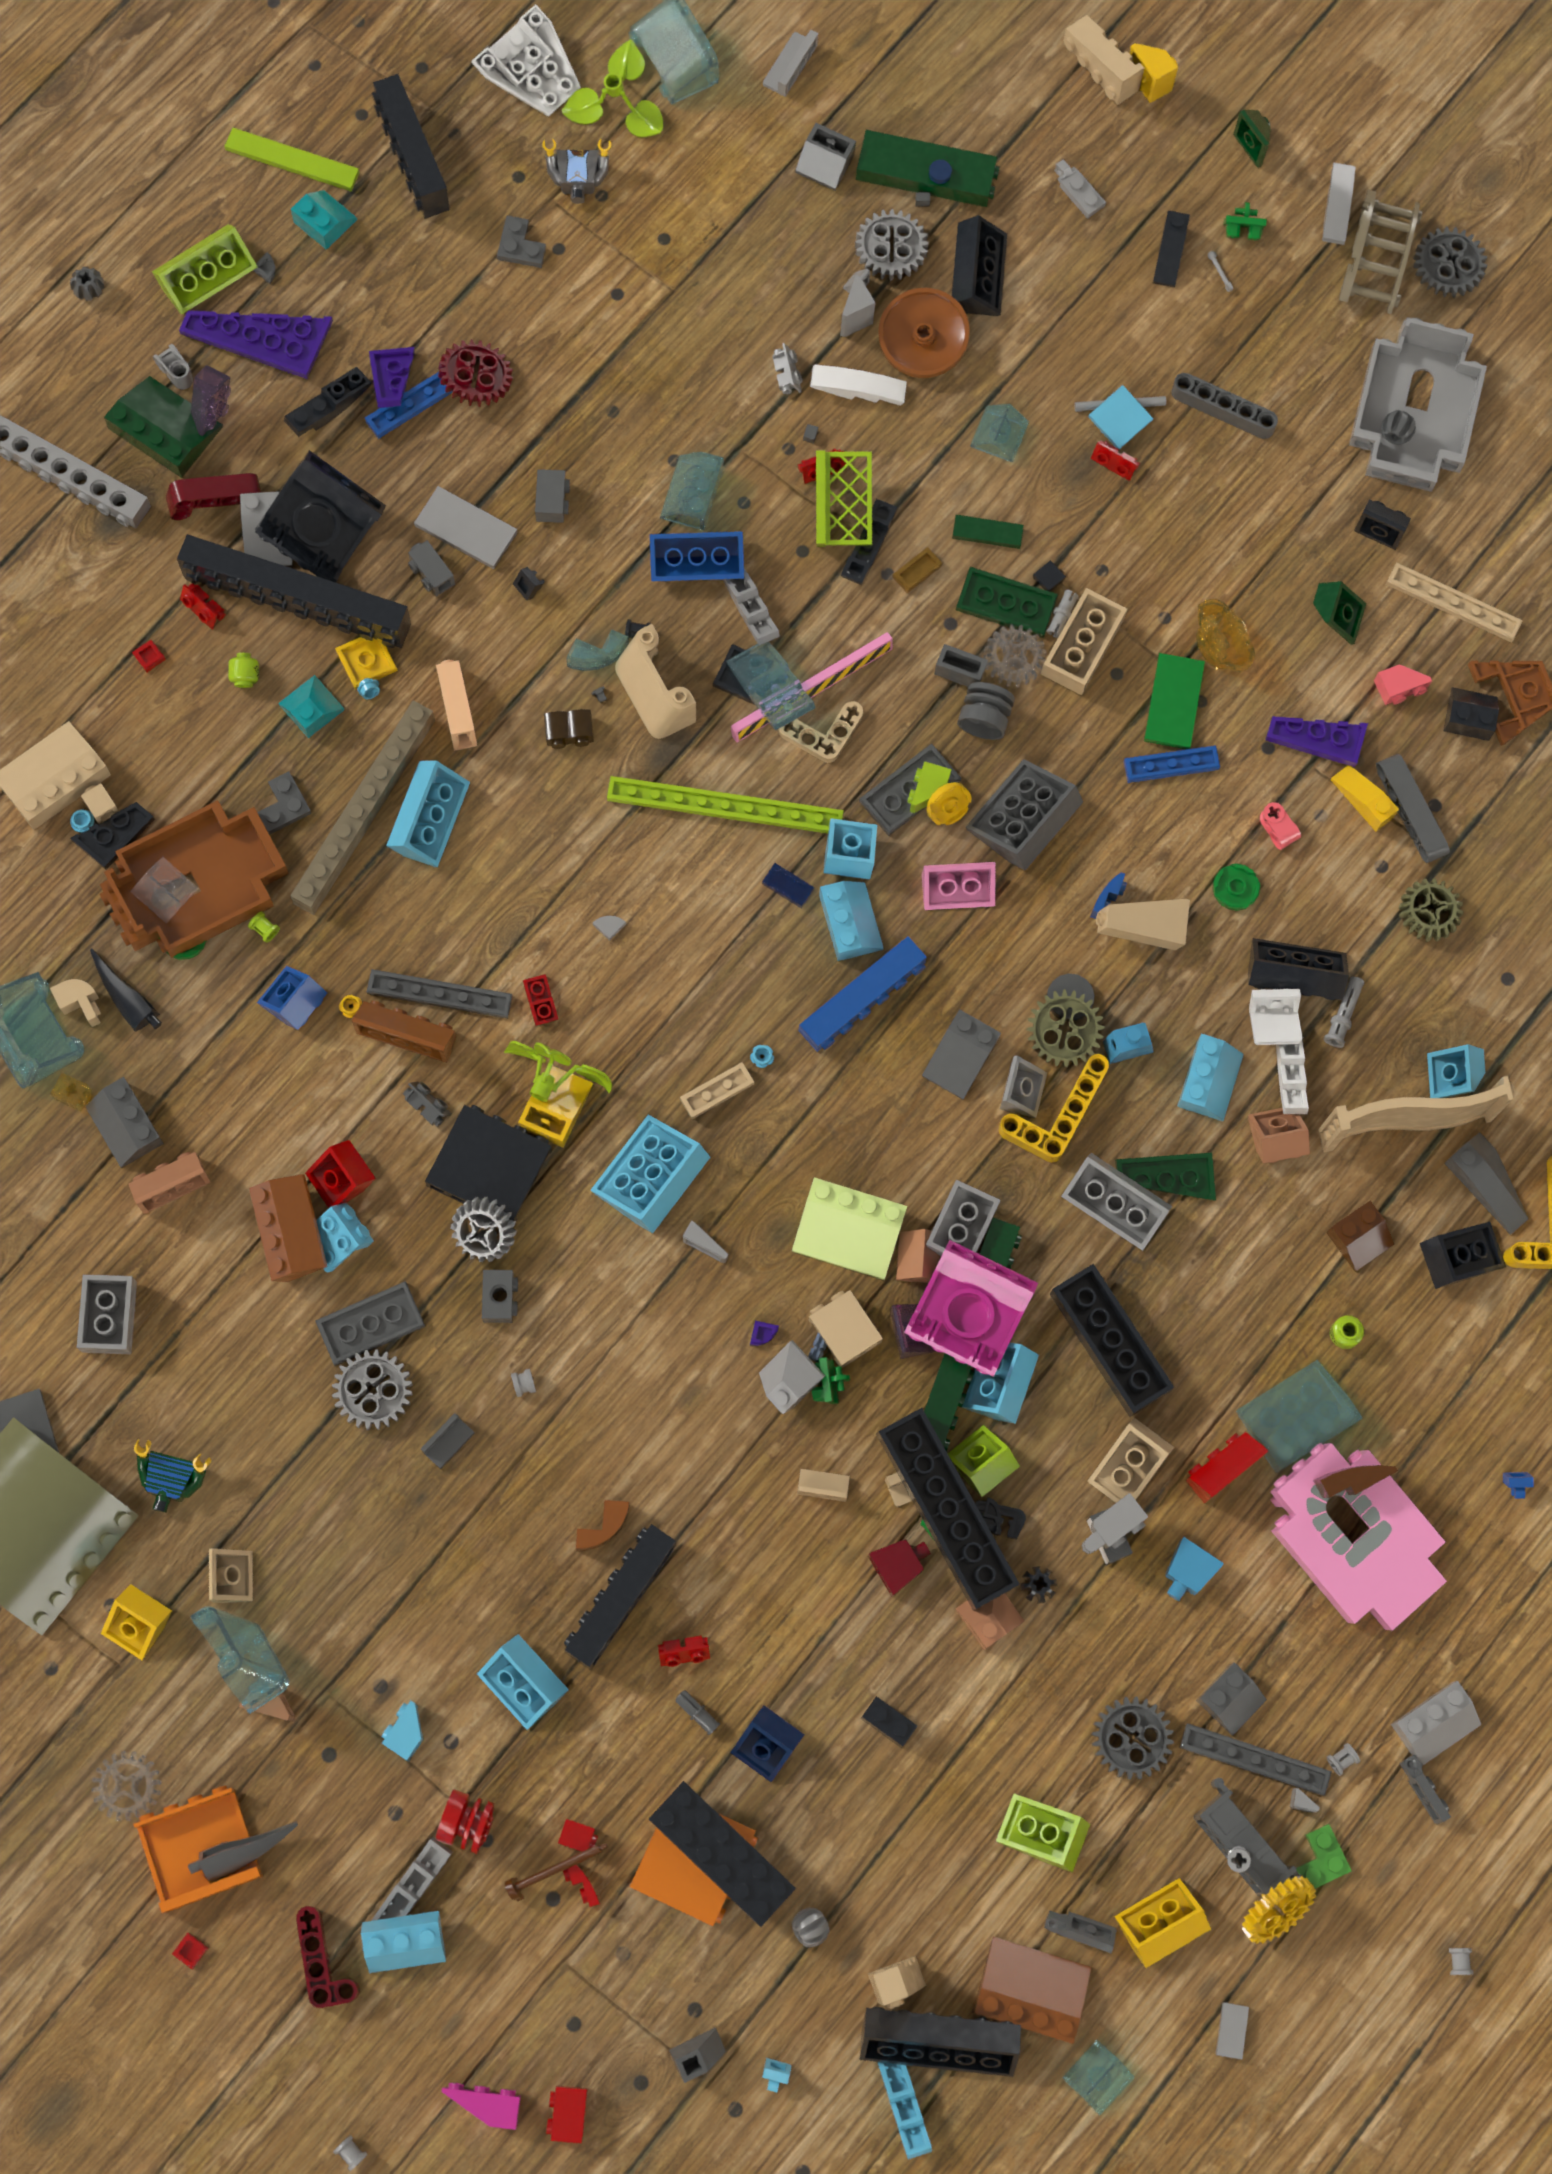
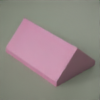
[922,862,995,910]

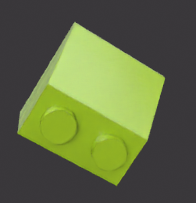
[948,1425,1020,1497]

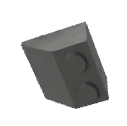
[1196,1662,1267,1736]

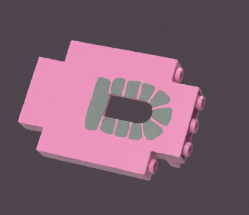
[1270,1443,1447,1630]

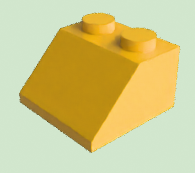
[1129,43,1178,103]
[100,1584,172,1660]

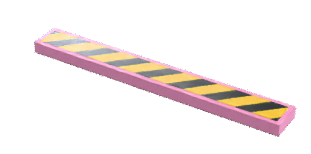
[731,633,893,743]

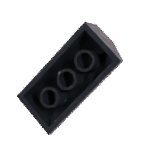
[952,215,1007,316]
[1248,938,1349,1000]

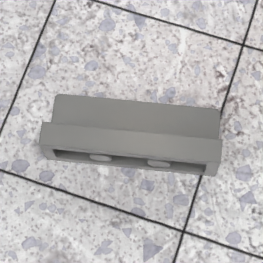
[763,29,818,97]

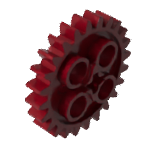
[438,339,513,407]

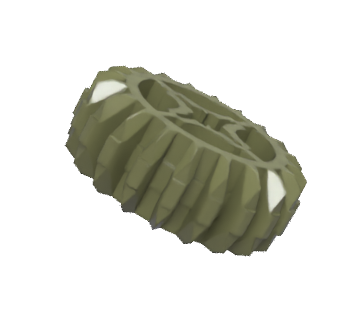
[1399,878,1464,942]

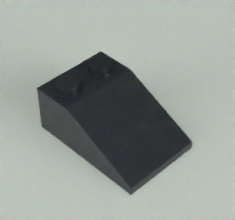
[1419,1222,1506,1289]

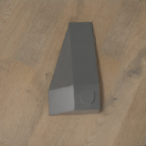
[1444,1132,1529,1235]

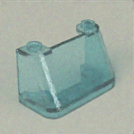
[628,0,719,105]
[0,972,85,1088]
[190,1606,290,1714]

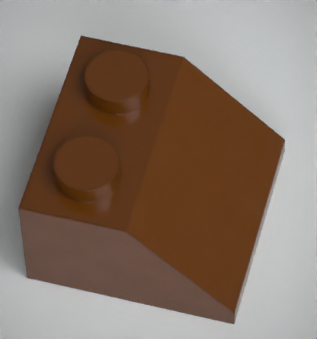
[1326,1200,1394,1272]

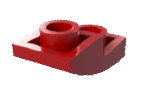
[522,974,559,1026]
[563,1864,600,1907]

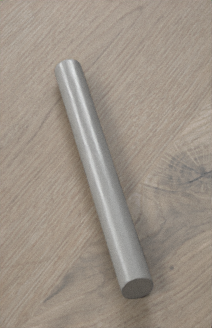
[1074,396,1166,412]

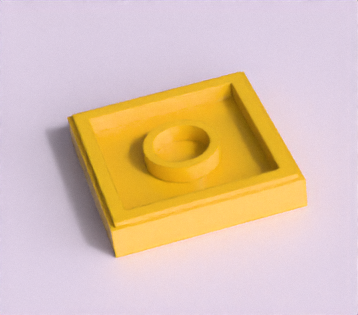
[335,637,398,690]

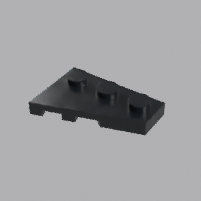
[70,802,155,870]

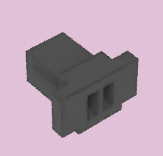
[591,686,607,703]

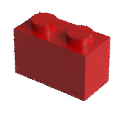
[546,2086,588,2144]

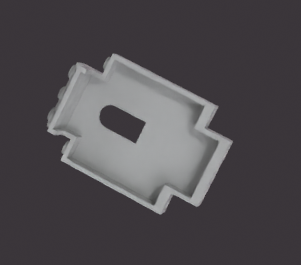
[1349,318,1487,492]

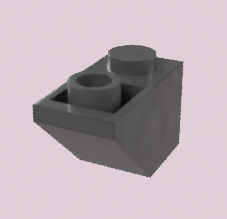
[669,2027,726,2083]

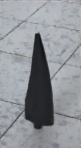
[90,948,162,1032]

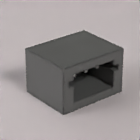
[915,193,930,206]
[803,424,818,443]

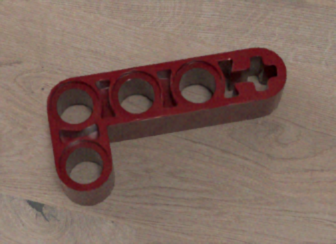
[166,473,262,521]
[296,1906,360,2008]

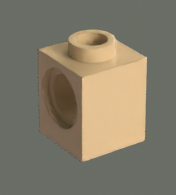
[81,783,118,824]

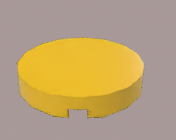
[926,782,972,825]

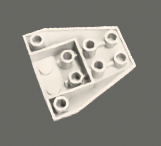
[472,4,581,117]

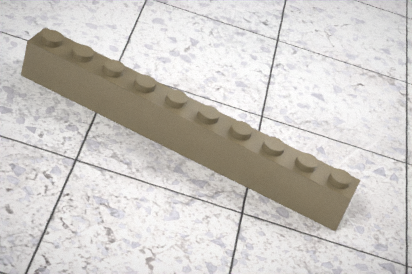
[290,700,435,915]

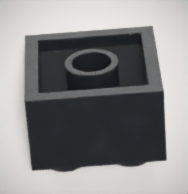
[1354,499,1411,550]
[1443,687,1499,741]

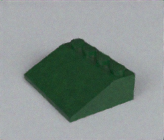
[104,376,223,478]

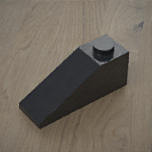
[1153,210,1190,288]

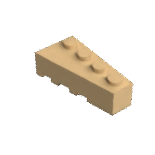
[1064,15,1144,105]
[868,1956,926,2009]

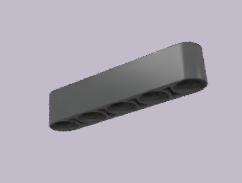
[1171,373,1278,439]
[1376,754,1450,863]

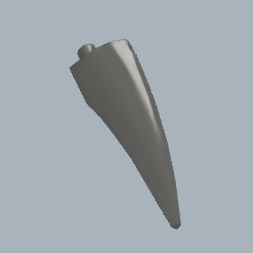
[188,1821,298,1884]

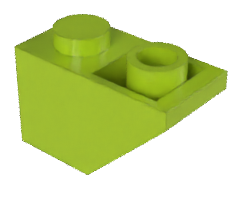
[907,761,952,813]

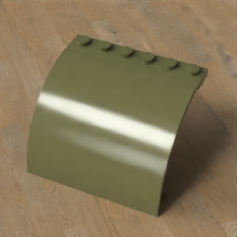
[0,1417,139,1636]

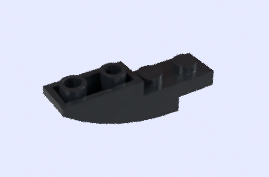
[284,367,371,437]

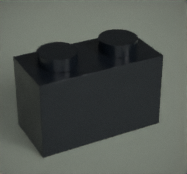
[860,1696,917,1748]

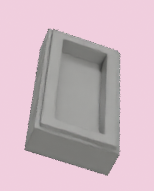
[1216,2002,1249,2059]

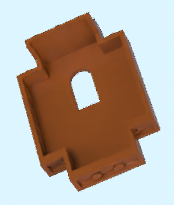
[99,800,289,958]

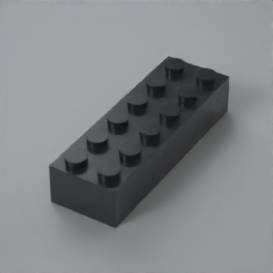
[371,74,450,219]
[1050,1264,1175,1417]
[564,1524,676,1671]
[648,1781,796,1927]
[859,2007,1021,2077]

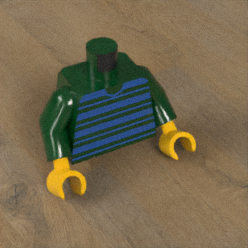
[134,1439,211,1513]

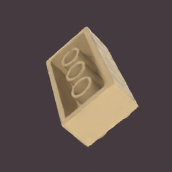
[1041,588,1127,695]

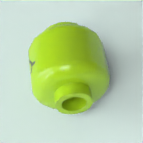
[228,653,259,688]
[1330,1315,1364,1349]

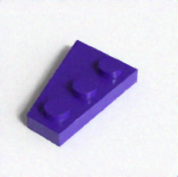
[369,347,415,408]

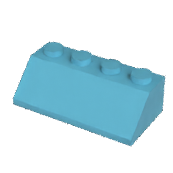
[386,761,470,867]

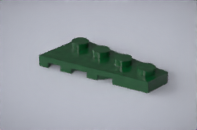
[1115,1152,1216,1201]

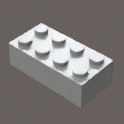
[1061,1153,1172,1251]

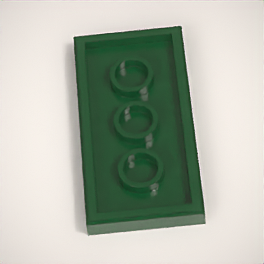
[956,567,1058,638]

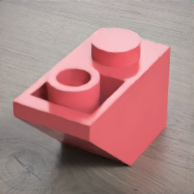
[1374,664,1432,705]

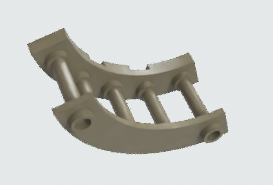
[1339,189,1423,314]

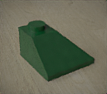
[1233,109,1271,169]
[1313,581,1367,645]

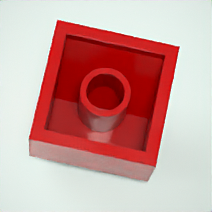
[305,1140,376,1208]

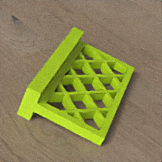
[816,450,872,547]

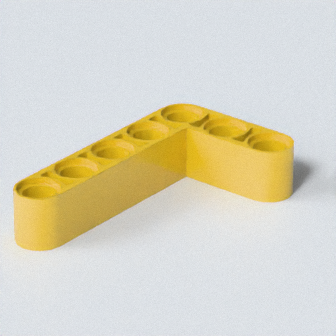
[998,1054,1109,1163]
[1503,1156,1552,1269]

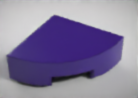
[750,1320,779,1346]

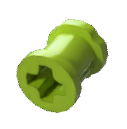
[248,912,280,943]

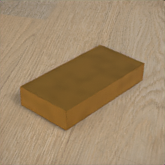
[892,547,943,594]

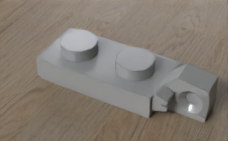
[1055,160,1106,218]

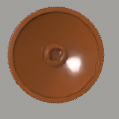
[878,288,970,378]

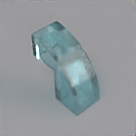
[566,629,629,671]

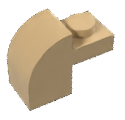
[50,979,101,1027]

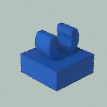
[1503,1472,1534,1499]

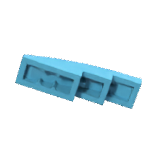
[877,2062,932,2159]

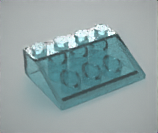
[1236,1360,1363,1473]

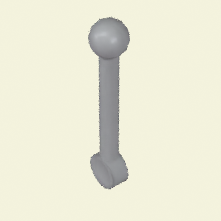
[1208,251,1233,292]

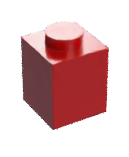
[558,1819,599,1852]

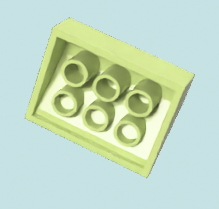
[792,1177,907,1280]

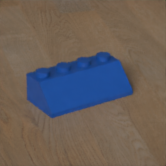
[650,531,744,581]

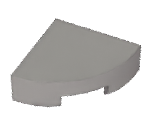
[592,916,626,941]

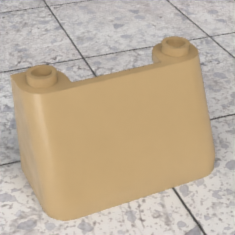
[615,624,696,739]

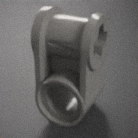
[153,344,193,390]

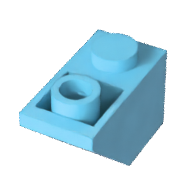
[381,1701,423,1762]

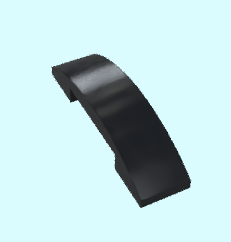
[840,498,897,585]

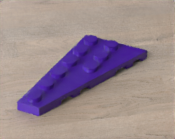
[179,311,333,379]

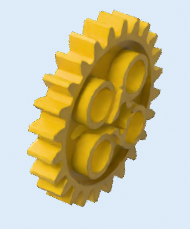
[1242,1876,1316,1944]

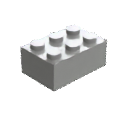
[77,1275,137,1354]

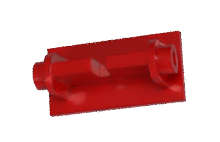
[1090,441,1140,481]
[797,448,847,484]
[180,583,226,629]
[658,1635,710,1667]

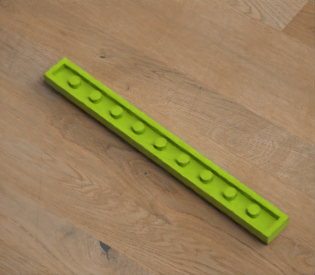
[607,776,844,834]

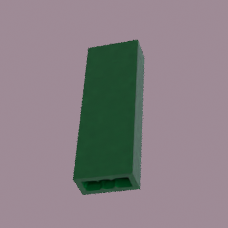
[856,130,1000,207]

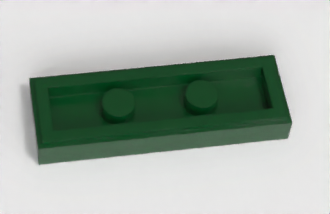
[952,514,1024,549]

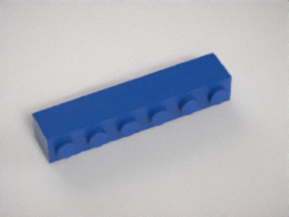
[799,936,927,1052]

